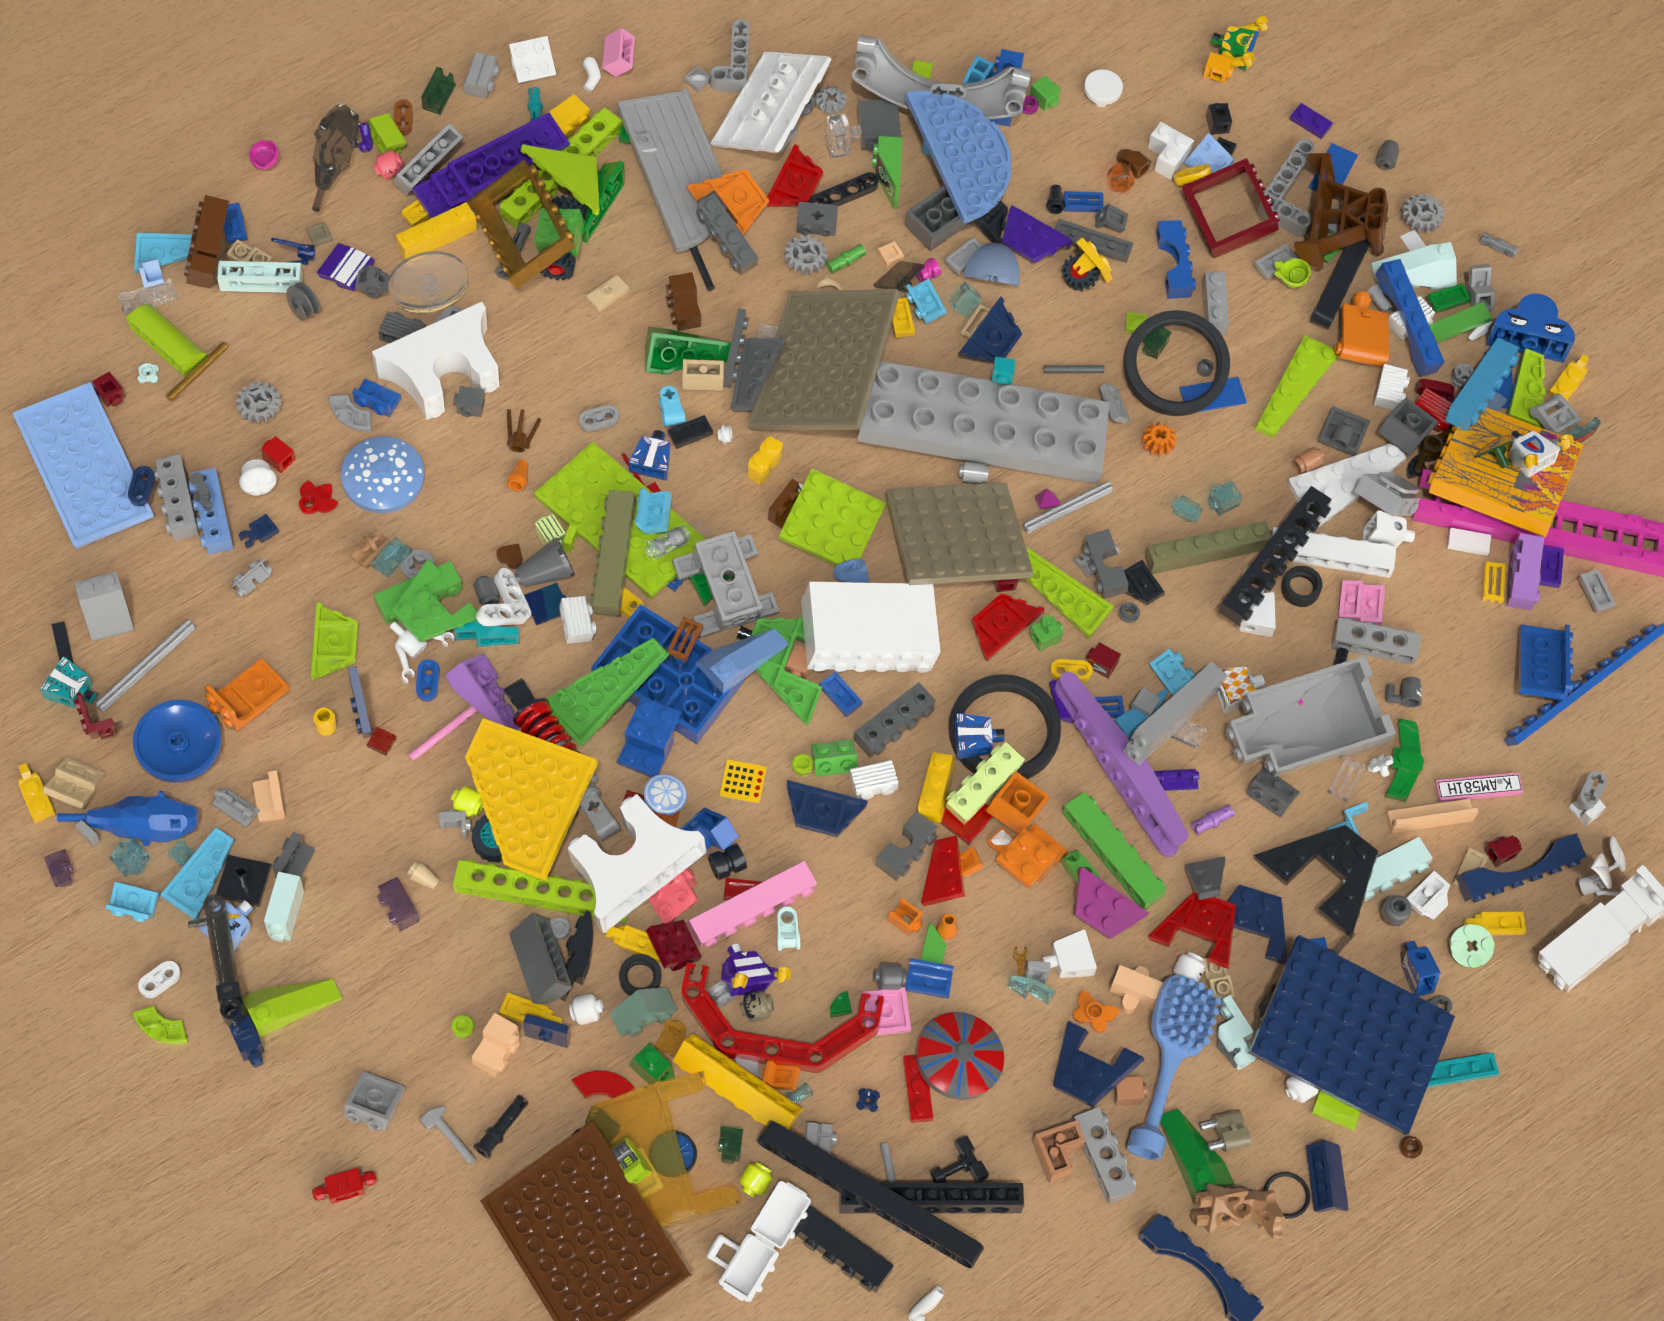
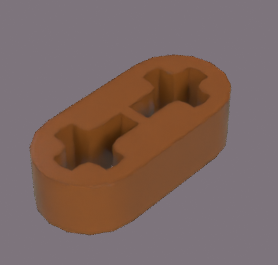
[394,99,413,136]

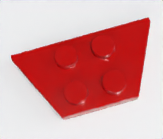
[767,144,823,207]
[971,593,1045,662]

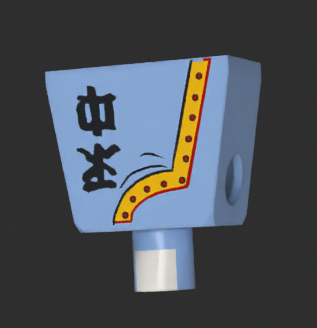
[197,900,253,956]

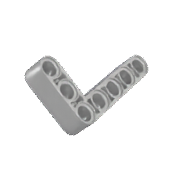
[1257,139,1315,237]

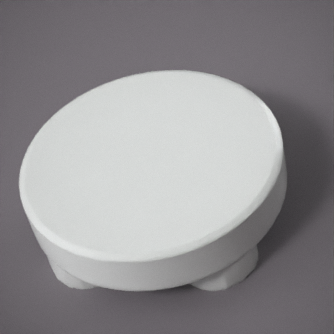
[1083,69,1123,107]

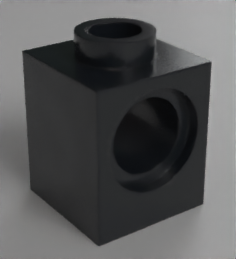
[1206,103,1232,135]

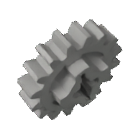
[1402,193,1445,233]
[784,234,828,275]
[236,381,282,424]

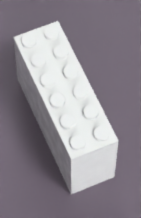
[801,582,941,673]

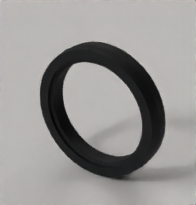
[1123,310,1230,416]
[949,674,1061,783]

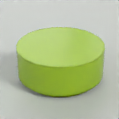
[792,754,814,776]
[451,1015,474,1039]

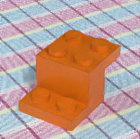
[995,824,1068,889]

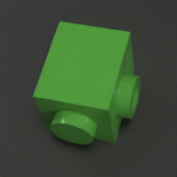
[1030,75,1061,111]

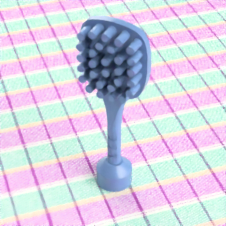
[1127,975,1221,1160]

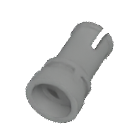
[1367,284,1393,313]

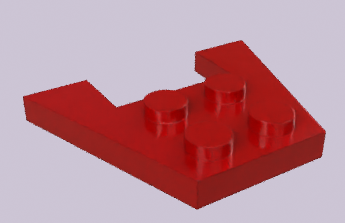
[1148,891,1236,969]

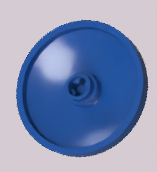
[133,700,222,783]

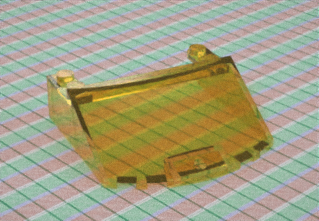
[585,1071,741,1229]

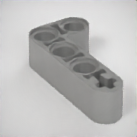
[710,19,750,92]

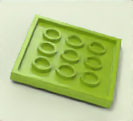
[778,469,886,566]

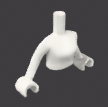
[390,621,454,684]

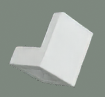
[1569,793,1606,826]

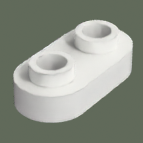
[138,961,181,998]

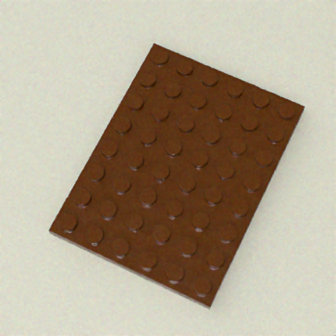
[480,1121,692,1321]

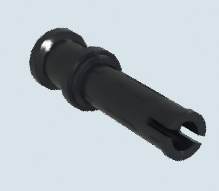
[473,1095,529,1159]

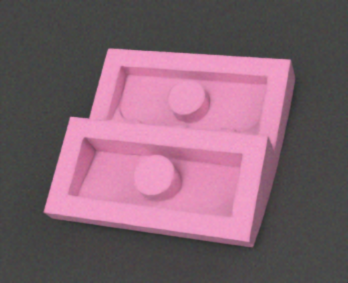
[1339,580,1385,626]

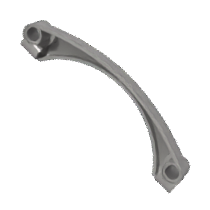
[852,35,1032,119]

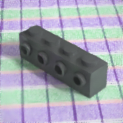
[696,194,759,276]
[853,682,936,758]

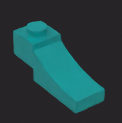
[990,357,1016,384]
[454,621,520,647]

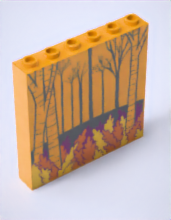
[1428,408,1584,537]

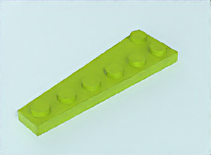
[1024,547,1114,639]

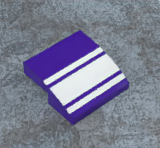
[317,243,375,291]

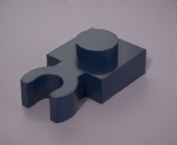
[238,514,279,548]

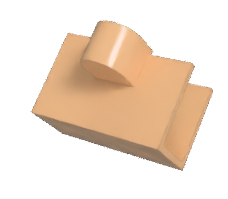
[1109,965,1163,1014]

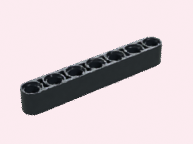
[1310,216,1370,329]

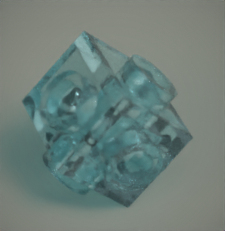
[109,839,150,877]

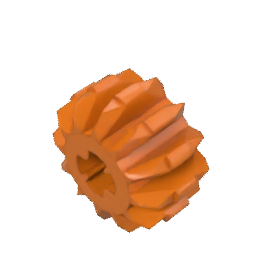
[1142,421,1177,457]

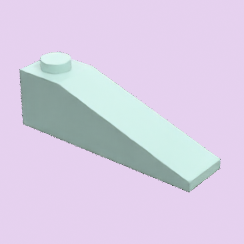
[1371,242,1457,290]

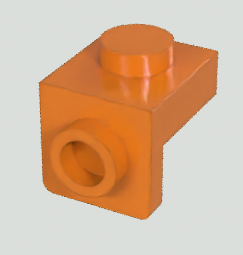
[762,1061,800,1090]

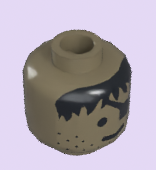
[740,990,774,1022]

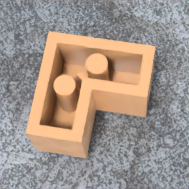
[471,1013,520,1077]

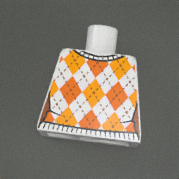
[1216,667,1265,714]

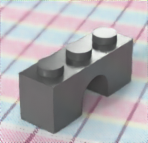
[1082,529,1128,599]
[876,811,938,881]

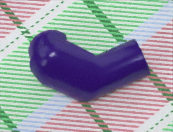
[358,122,373,152]

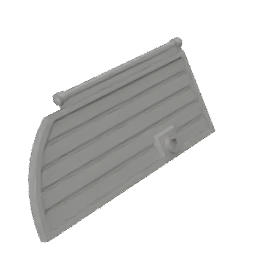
[616,89,726,252]

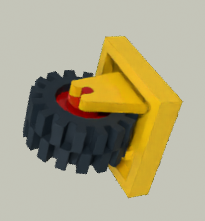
[1062,237,1113,291]

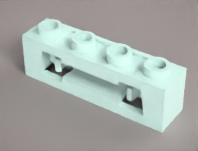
[217,261,303,293]

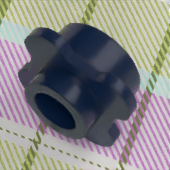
[856,1088,880,1112]

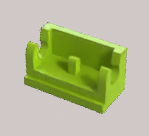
[368,113,406,154]

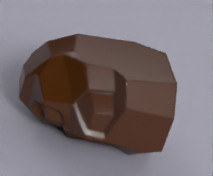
[1117,149,1151,179]

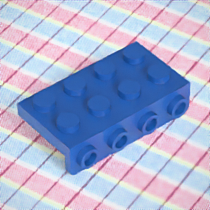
[1519,624,1574,700]

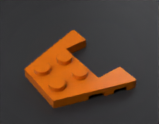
[687,169,769,236]

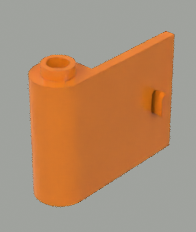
[1334,303,1389,368]

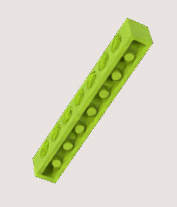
[499,107,622,230]
[453,859,629,924]

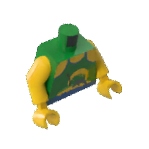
[1211,16,1268,70]

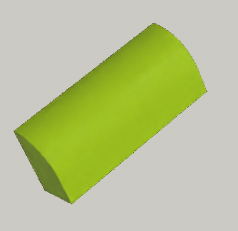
[126,304,208,377]

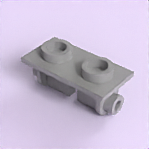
[230,558,273,598]
[212,787,260,827]

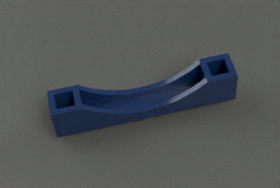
[1456,833,1587,903]
[1138,1214,1264,1321]

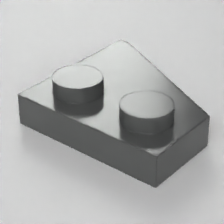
[1185,856,1226,900]

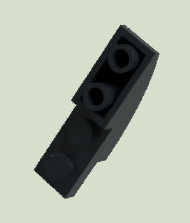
[559,911,593,1001]

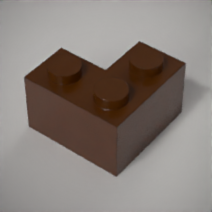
[665,272,701,331]

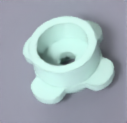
[137,363,159,383]

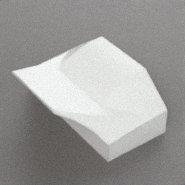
[1406,871,1451,920]

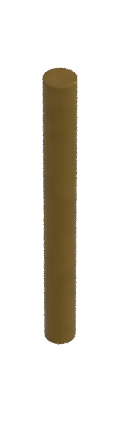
[166,342,229,401]

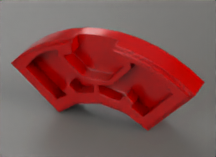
[572,1071,635,1103]

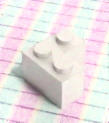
[1148,122,1194,180]

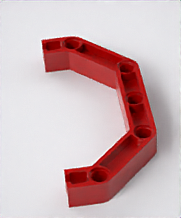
[681,963,884,1073]

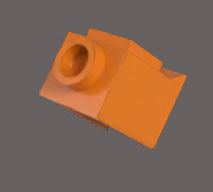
[887,898,923,935]

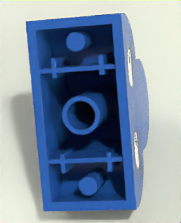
[1486,293,1575,363]

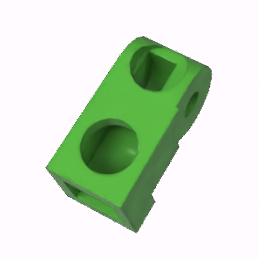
[1061,850,1100,885]

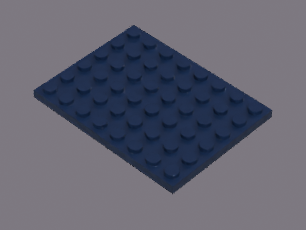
[1248,935,1455,1135]

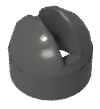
[1197,359,1214,377]

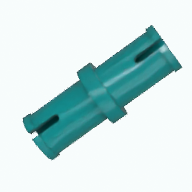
[527,87,543,122]

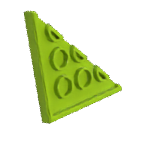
[521,145,599,215]

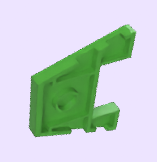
[392,559,478,643]

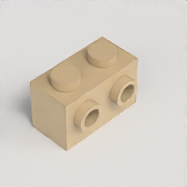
[682,359,724,391]

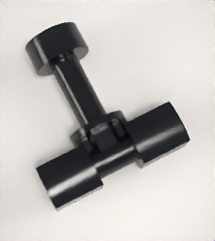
[930,1136,989,1183]

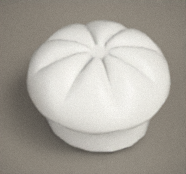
[239,460,277,496]

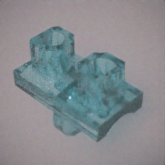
[371,537,412,577]

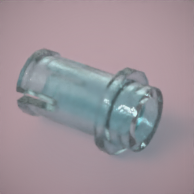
[786,1083,813,1105]

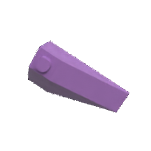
[445,654,520,730]

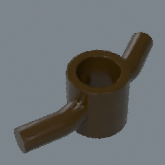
[1415,429,1454,473]

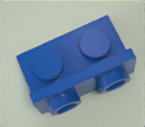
[352,378,402,417]

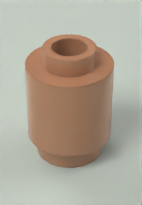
[1292,447,1324,474]

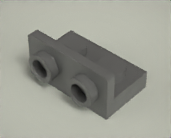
[1246,768,1300,818]

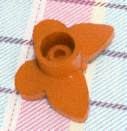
[1073,991,1119,1033]

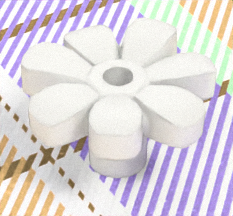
[1367,754,1394,777]

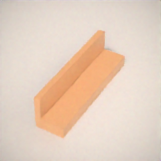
[1386,799,1479,834]

